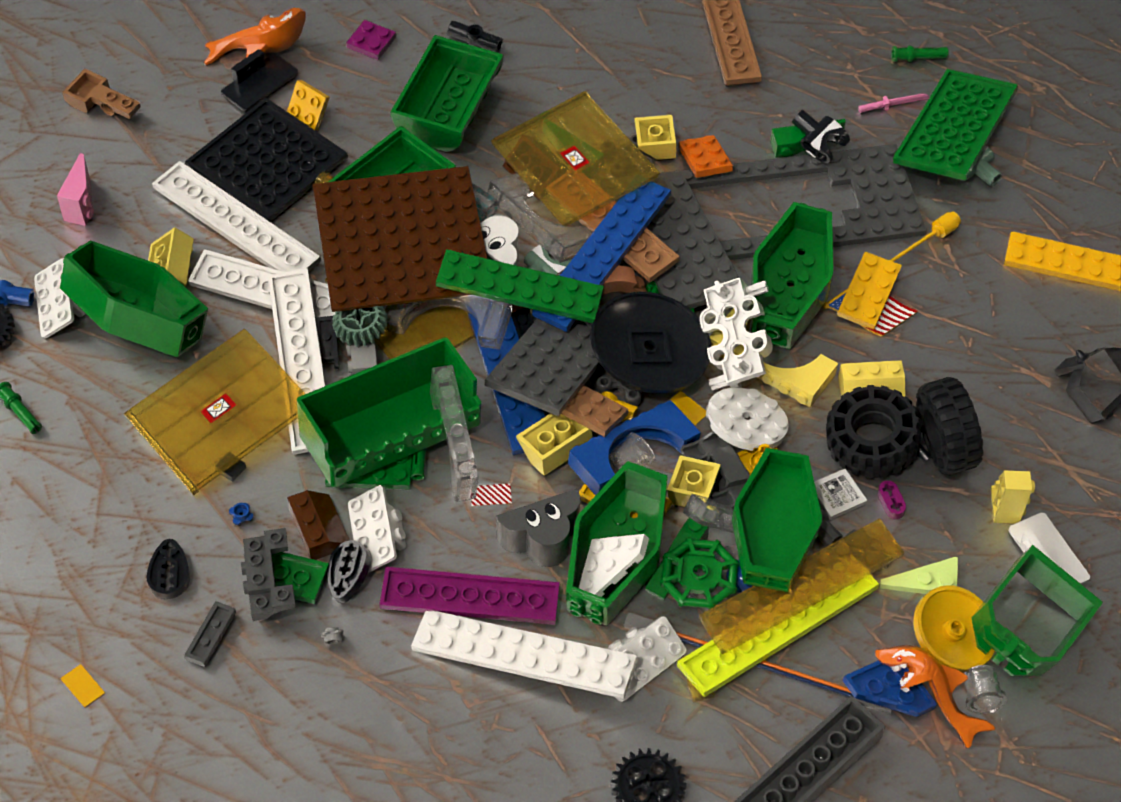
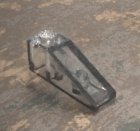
[683,493,734,533]

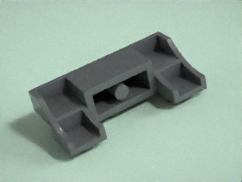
[680,431,750,515]
[241,528,296,621]

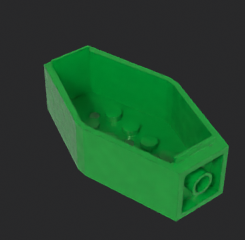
[751,202,833,350]
[60,240,208,357]
[566,461,668,626]

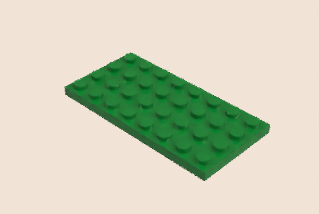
[893,69,1018,181]

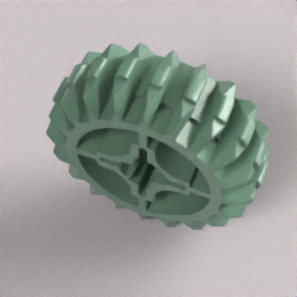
[333,306,388,347]

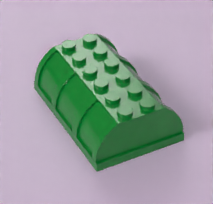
[391,35,504,152]
[328,126,456,182]

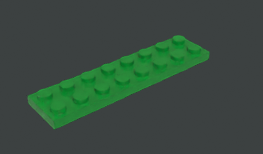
[436,249,604,323]

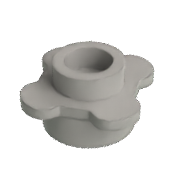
[321,627,344,644]

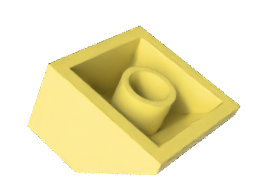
[635,115,676,160]
[667,455,721,508]

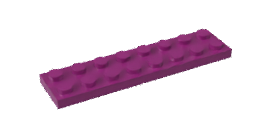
[379,567,560,625]

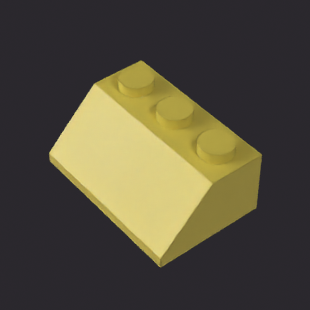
[148,227,194,286]
[838,360,905,397]
[516,413,592,476]

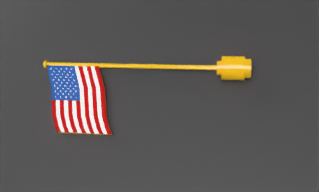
[823,211,961,337]

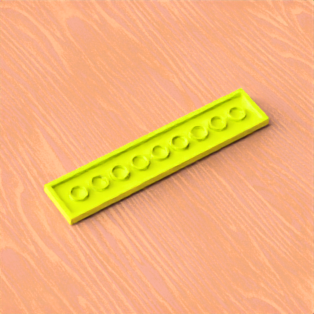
[677,555,879,697]

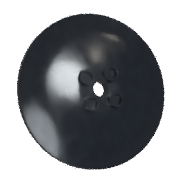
[590,292,711,393]

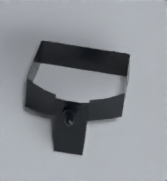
[1054,347,1121,423]

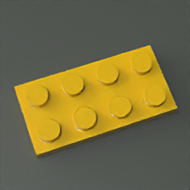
[837,252,902,330]

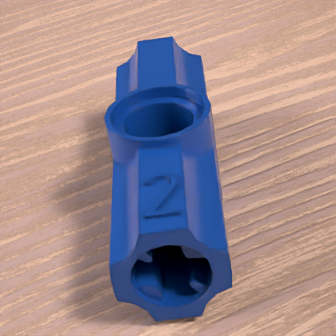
[0,280,35,307]

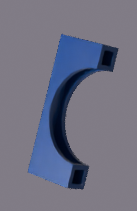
[568,400,701,496]

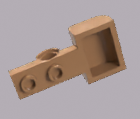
[62,69,141,119]

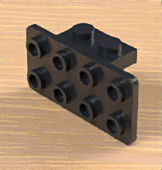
[221,49,298,112]

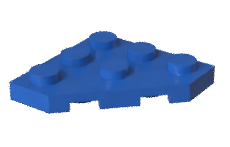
[842,661,937,717]

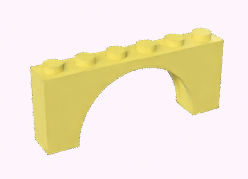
[709,308,838,408]

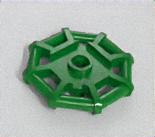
[659,537,740,610]

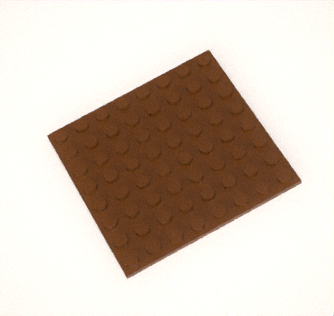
[313,166,487,312]

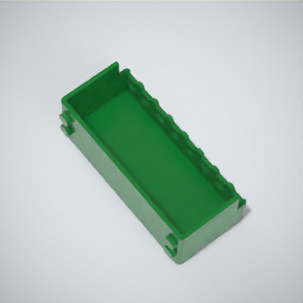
[297,337,481,487]

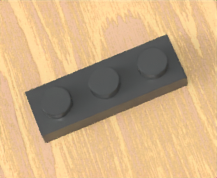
[184,601,236,667]

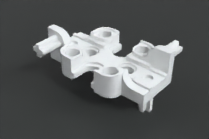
[700,277,773,391]

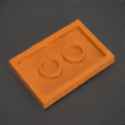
[678,135,733,178]

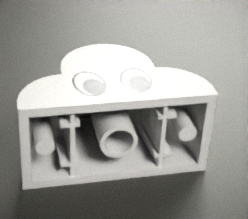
[480,216,518,266]

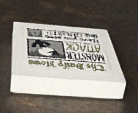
[815,469,867,520]

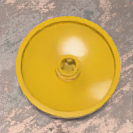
[913,585,995,673]

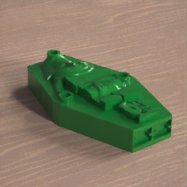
[732,448,822,592]

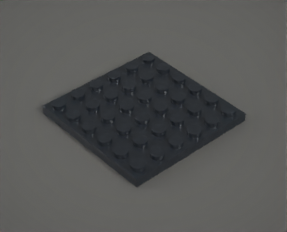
[185,98,348,222]

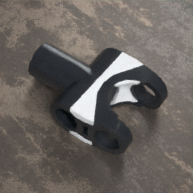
[792,110,850,163]

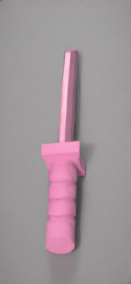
[858,94,929,113]

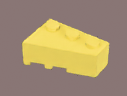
[991,470,1035,524]

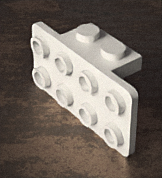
[34,258,86,339]
[348,485,406,573]
[1009,512,1090,584]
[608,616,687,702]

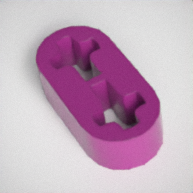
[877,480,906,519]

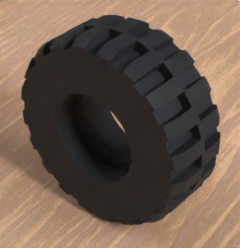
[916,377,984,475]
[826,385,921,478]

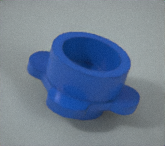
[229,503,253,525]

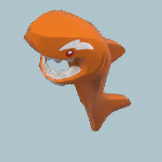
[204,8,306,65]
[875,645,995,748]

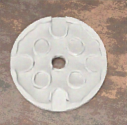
[706,388,789,451]

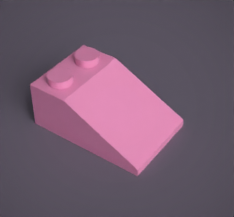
[57,153,94,226]

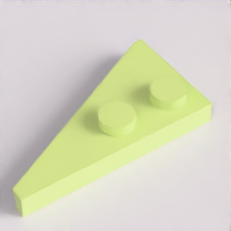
[879,557,958,594]

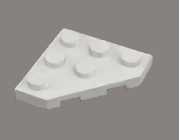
[578,534,649,597]

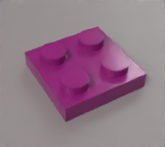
[346,20,396,60]

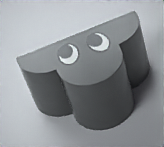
[496,488,580,567]

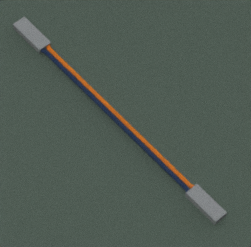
[624,612,892,714]

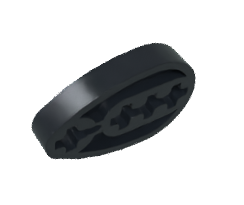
[146,539,190,599]
[327,540,371,603]

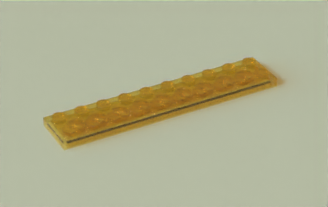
[699,518,904,655]

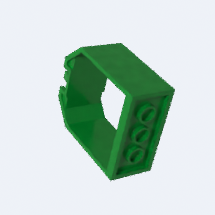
[971,545,1103,677]

